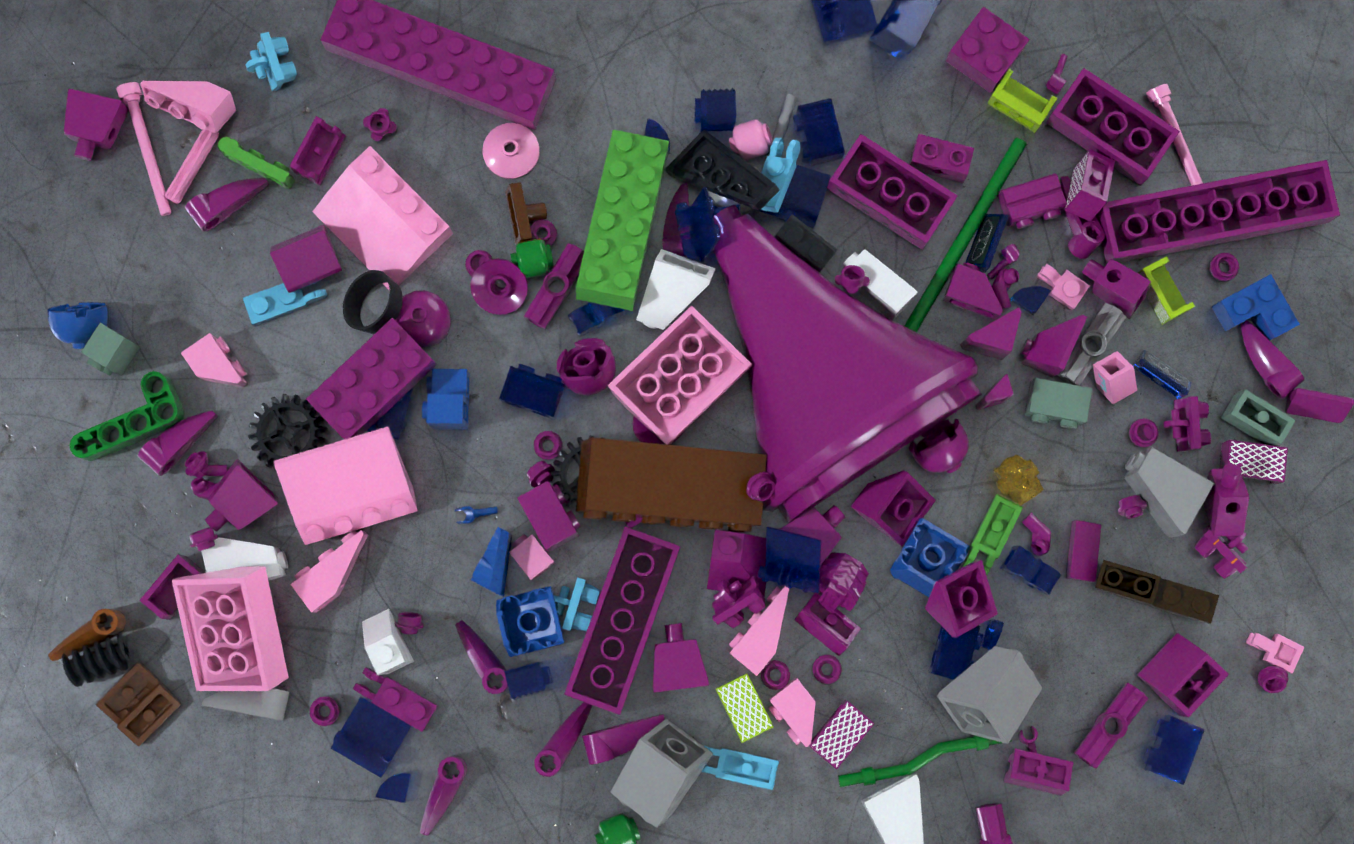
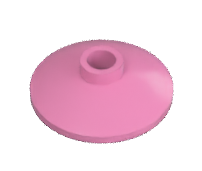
[483,123,539,179]

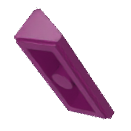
[975,374,1014,410]
[1285,388,1354,423]
[1066,520,1102,582]
[795,592,862,656]

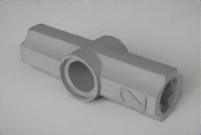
[1057,303,1126,386]

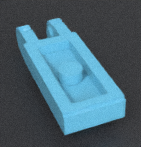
[751,137,801,212]
[243,279,328,326]
[701,745,779,790]

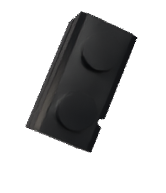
[774,214,838,272]

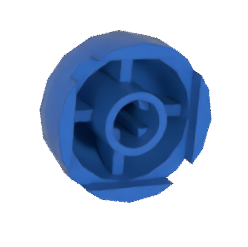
[48,302,108,349]

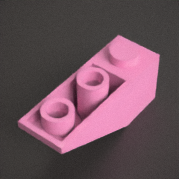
[140,81,236,134]
[290,530,368,613]
[729,585,789,676]

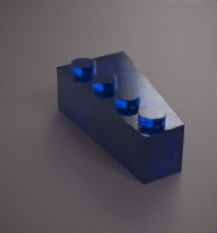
[869,0,942,58]

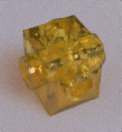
[993,455,1044,506]

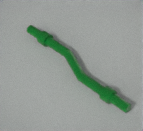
[838,735,1011,787]

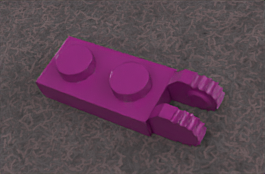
[353,667,438,732]

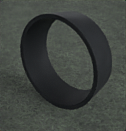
[343,270,403,334]

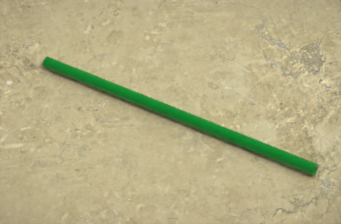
[904,138,1027,333]

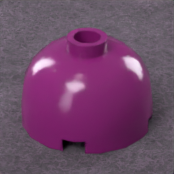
[396,290,451,348]
[556,338,616,396]
[908,419,969,473]

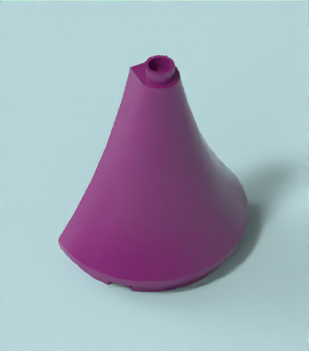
[707,205,982,523]

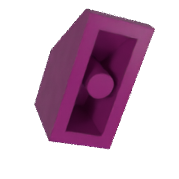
[943,263,1003,320]

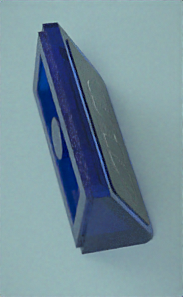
[965,214,1008,273]
[1132,350,1191,399]

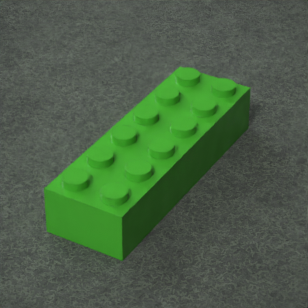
[576,129,669,311]

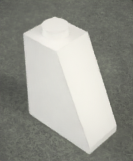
[636,249,716,330]
[843,249,918,320]
[201,537,288,581]
[362,609,414,675]
[861,773,924,844]

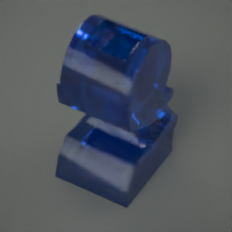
[568,302,627,336]
[1000,545,1061,595]

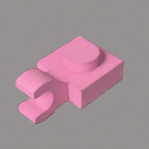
[1037,264,1090,310]
[1246,632,1304,674]

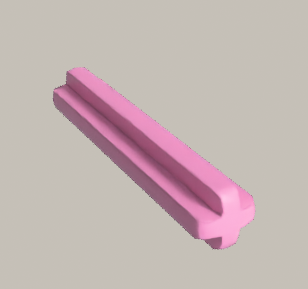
[165,129,219,204]

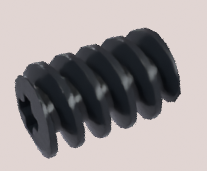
[62,633,130,687]

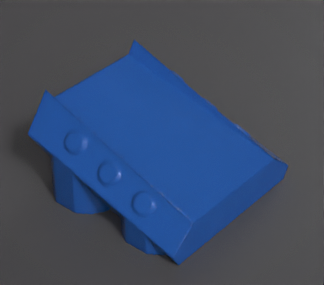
[890,518,970,598]
[471,527,512,597]
[496,586,565,657]

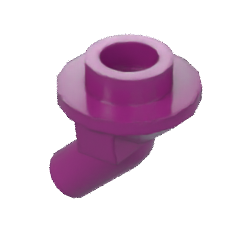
[185,451,227,479]

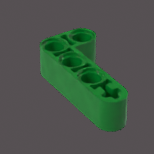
[69,371,185,461]

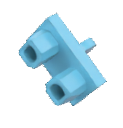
[245,32,297,92]
[554,577,601,631]

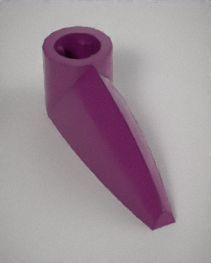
[1060,176,1105,259]
[185,178,269,232]
[662,183,693,260]
[1241,320,1304,399]
[138,411,218,476]
[455,620,511,694]
[534,702,592,777]
[582,714,665,765]
[420,755,467,836]

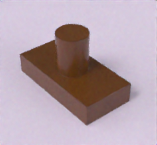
[505,182,547,245]

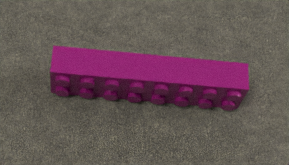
[320,0,556,130]
[1096,160,1340,265]

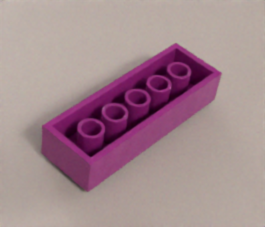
[564,526,680,715]

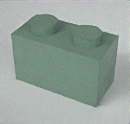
[81,323,140,376]
[1024,378,1093,429]
[1221,389,1296,446]

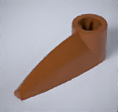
[48,608,126,661]

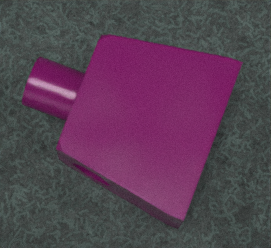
[64,88,129,161]
[1082,259,1151,319]
[205,459,278,532]
[1203,464,1249,536]
[773,505,846,575]
[653,623,709,693]

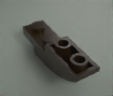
[1095,560,1219,624]

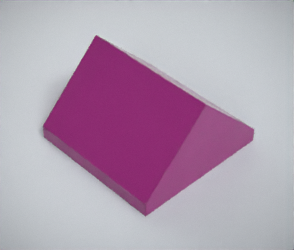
[270,224,342,293]
[960,307,1022,360]
[925,559,998,637]

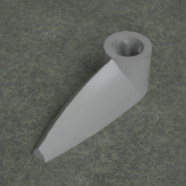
[202,688,290,721]

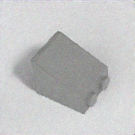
[1124,447,1214,538]
[937,646,1042,744]
[610,719,713,828]

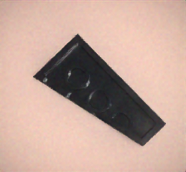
[664,129,780,211]

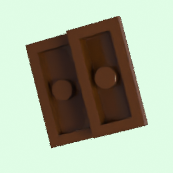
[96,660,181,747]

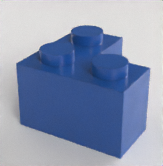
[1212,274,1300,340]
[422,369,470,430]

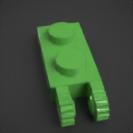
[218,136,295,189]
[962,494,1023,576]

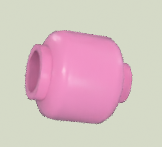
[729,119,773,161]

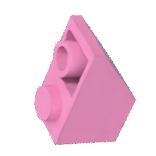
[181,333,248,387]
[768,678,816,748]

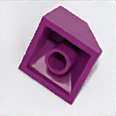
[1020,315,1087,378]
[851,470,936,547]
[707,530,772,597]

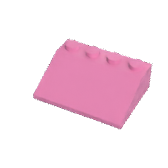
[312,146,453,291]
[607,305,752,445]
[274,426,418,545]
[172,566,289,691]

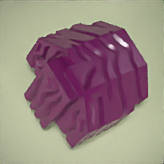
[810,552,869,612]

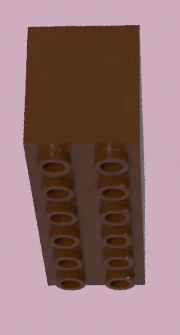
[576,437,767,532]

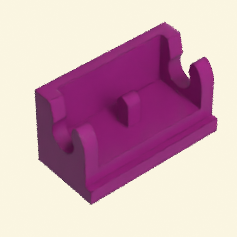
[290,116,347,186]
[1004,748,1074,796]

